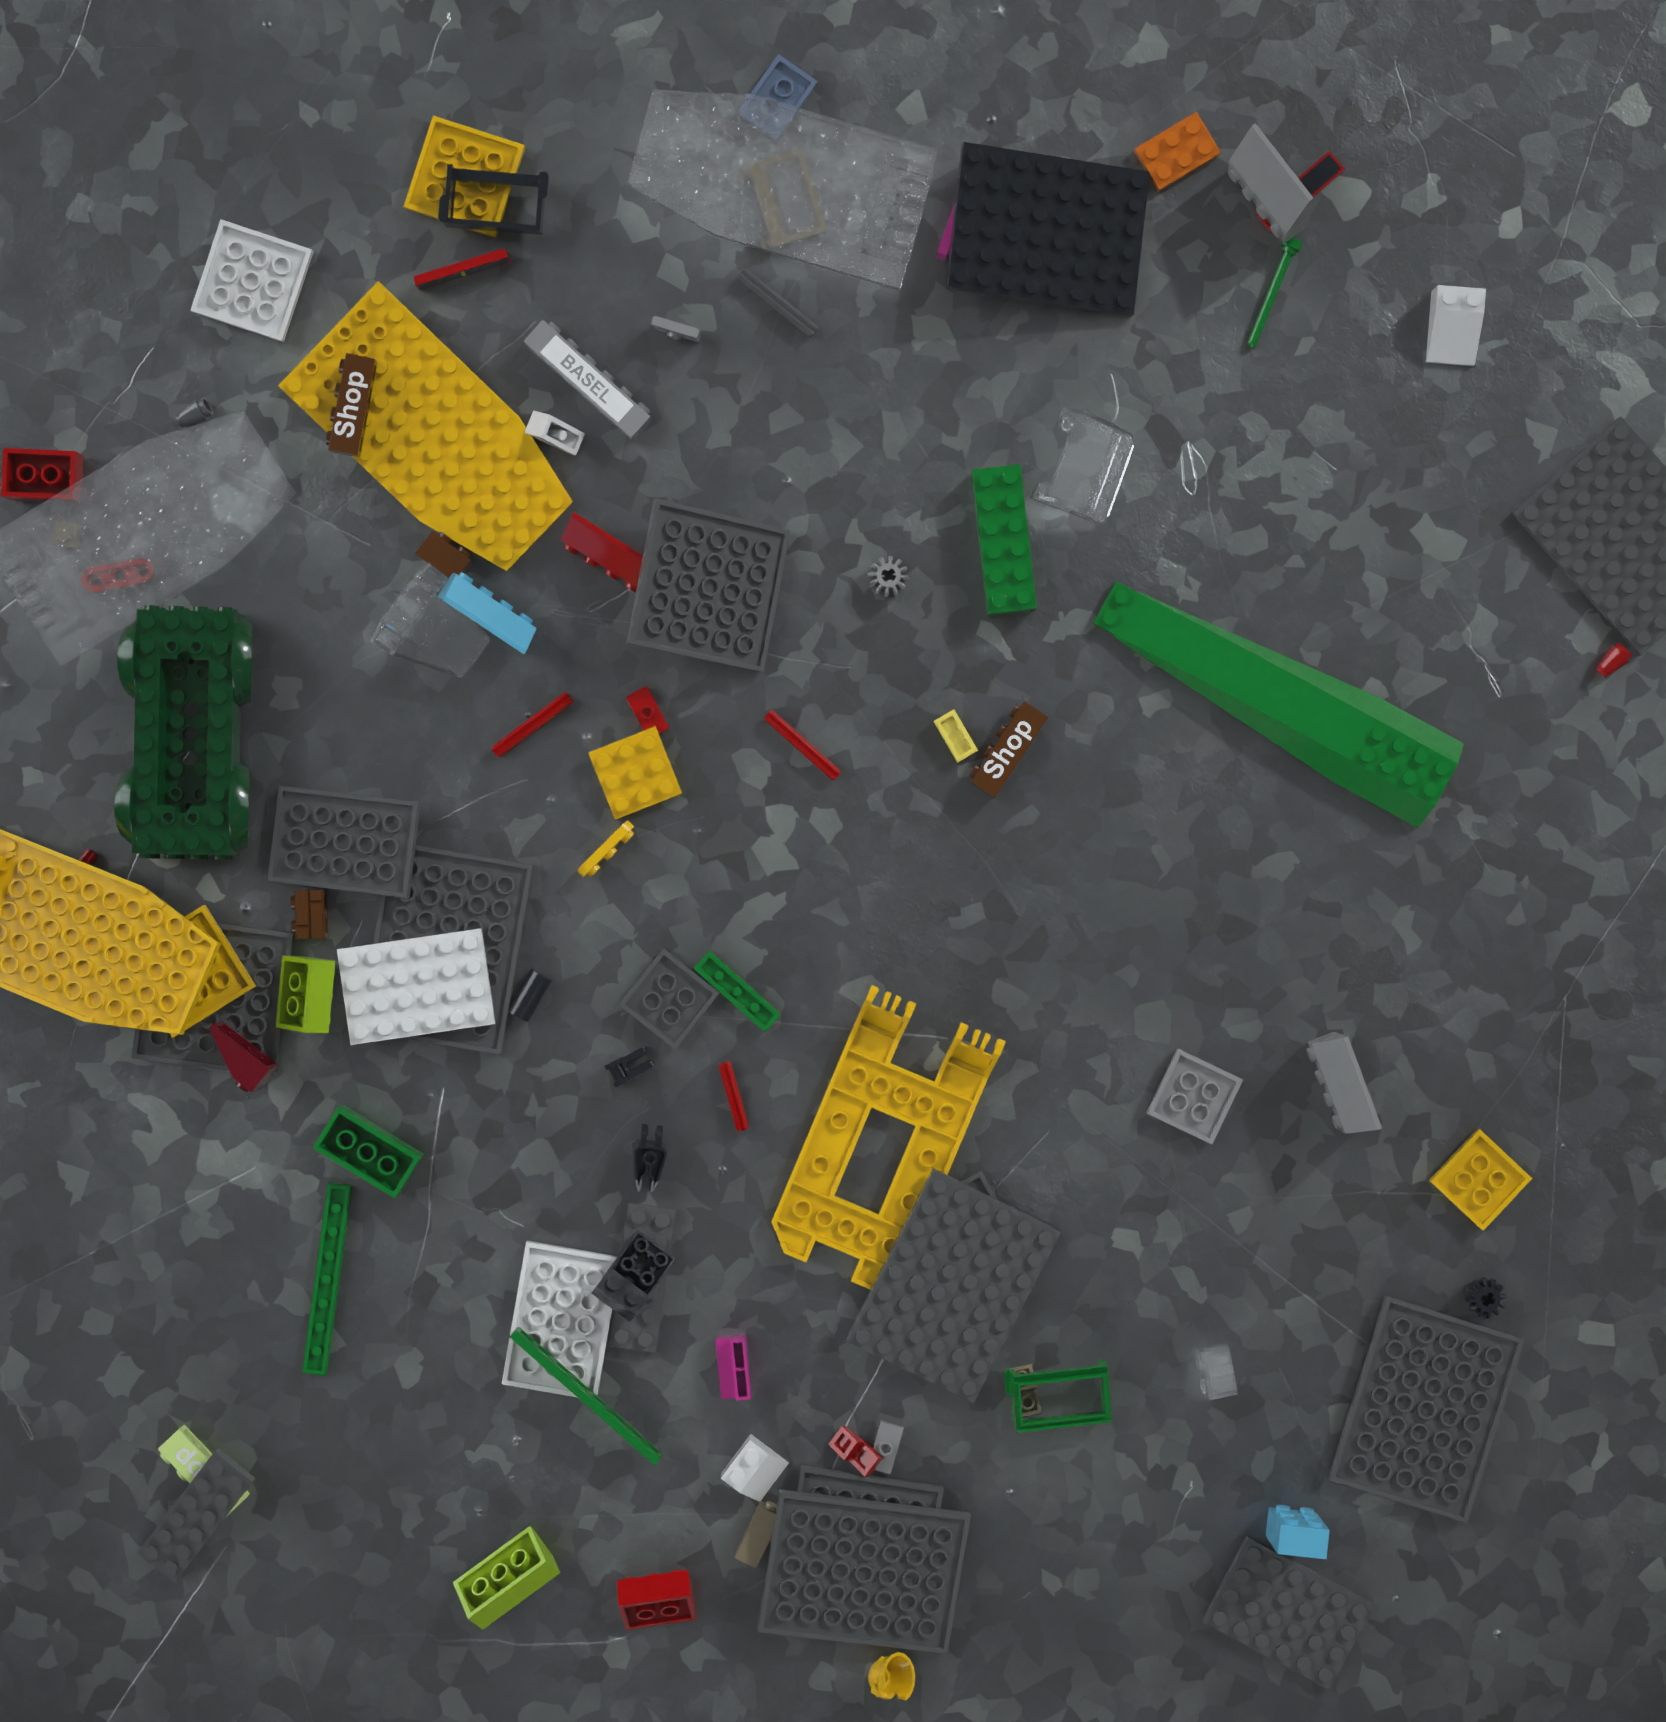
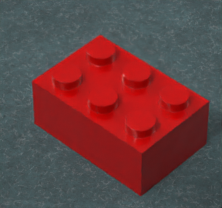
[1,448,84,503]

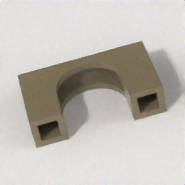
[735,1501,777,1568]

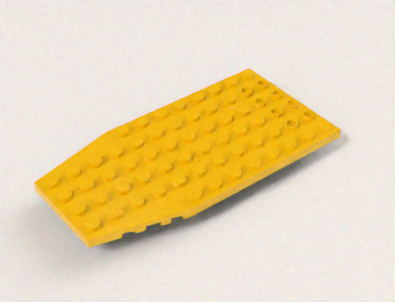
[278,281,573,571]
[0,829,221,1035]

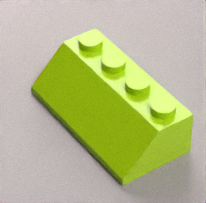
[453,1526,560,1630]

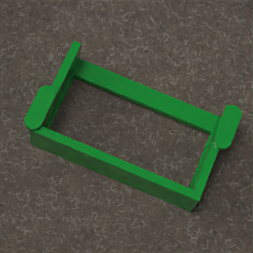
[1004,1359,1112,1433]

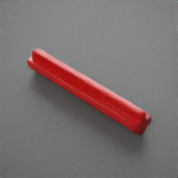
[491,692,573,757]
[764,710,841,781]

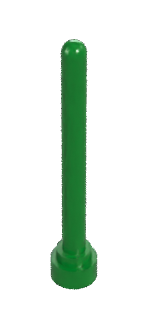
[1247,237,1303,348]

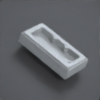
[651,316,701,343]
[873,1420,904,1474]

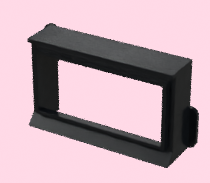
[438,164,549,235]

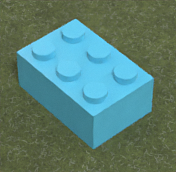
[1266,1505,1330,1559]

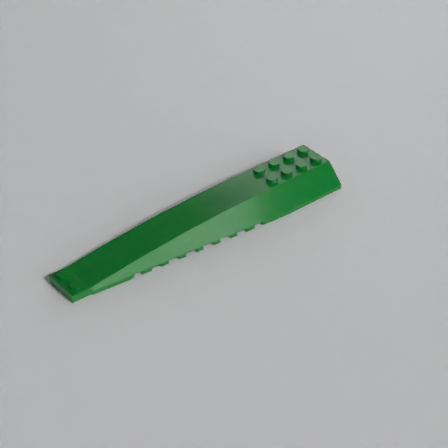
[1093,581,1464,828]

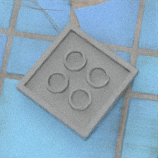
[1146,1048,1243,1144]

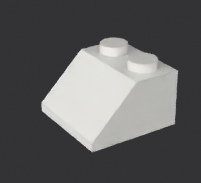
[721,1434,789,1502]

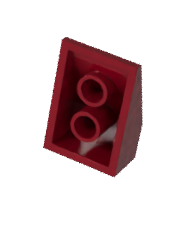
[209,1021,279,1093]

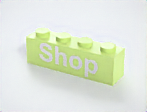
[158,1425,250,1516]

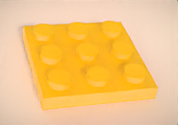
[588,726,682,820]
[1429,1128,1532,1231]

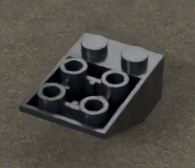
[591,1230,676,1322]

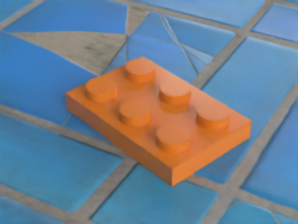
[1134,111,1221,192]

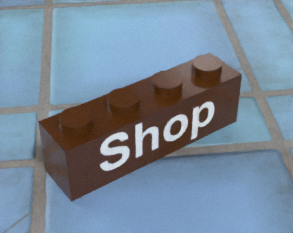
[326,353,378,458]
[969,701,1048,798]

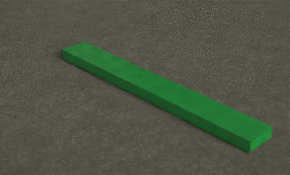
[302,1182,353,1376]
[510,1327,662,1466]

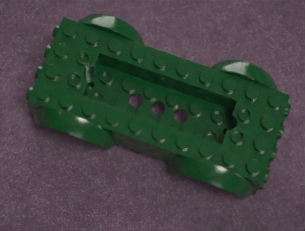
[114,605,252,860]

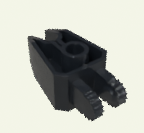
[632,1124,667,1192]

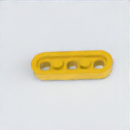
[577,820,635,878]

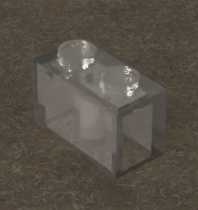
[1195,1343,1238,1400]

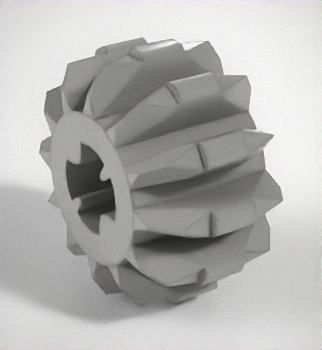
[868,556,909,597]

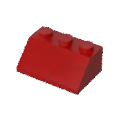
[617,1570,697,1630]

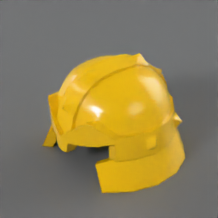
[868,1652,915,1701]

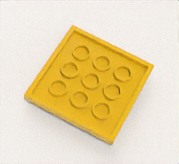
[403,115,526,238]
[169,905,257,1038]

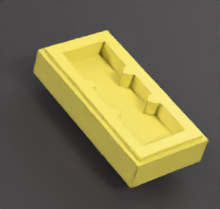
[933,709,978,763]

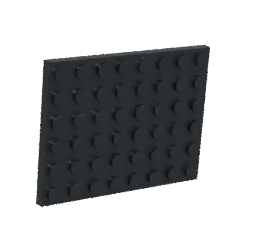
[946,142,1150,316]

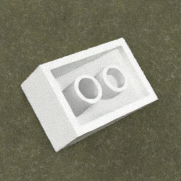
[1426,285,1486,366]

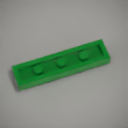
[693,950,781,1032]

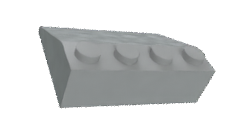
[1228,123,1314,243]
[1306,1032,1382,1134]

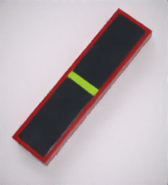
[1255,151,1345,233]
[413,248,511,290]

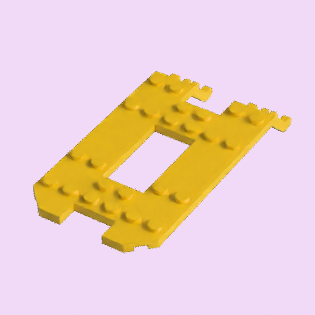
[771,985,1006,1290]

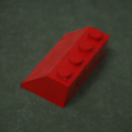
[561,512,643,593]

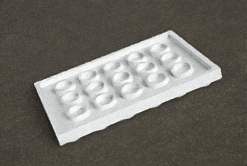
[337,928,496,1045]
[502,1241,618,1397]

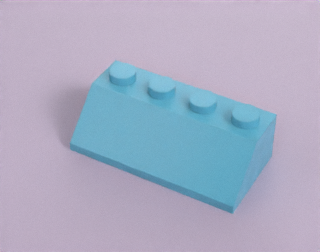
[437,572,536,654]

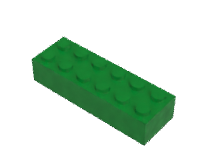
[971,464,1037,616]

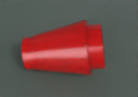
[1595,643,1632,678]

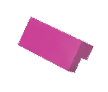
[715,1334,752,1401]

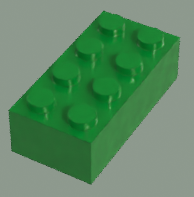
[313,1104,424,1198]

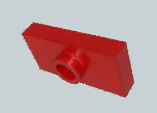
[626,686,670,734]

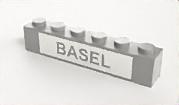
[524,320,652,441]

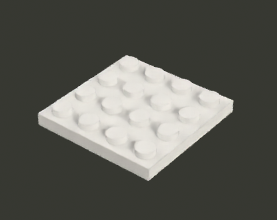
[190,219,314,343]

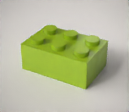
[276,955,335,1033]

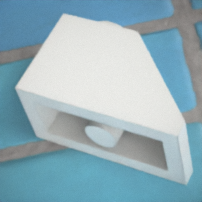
[524,410,585,456]

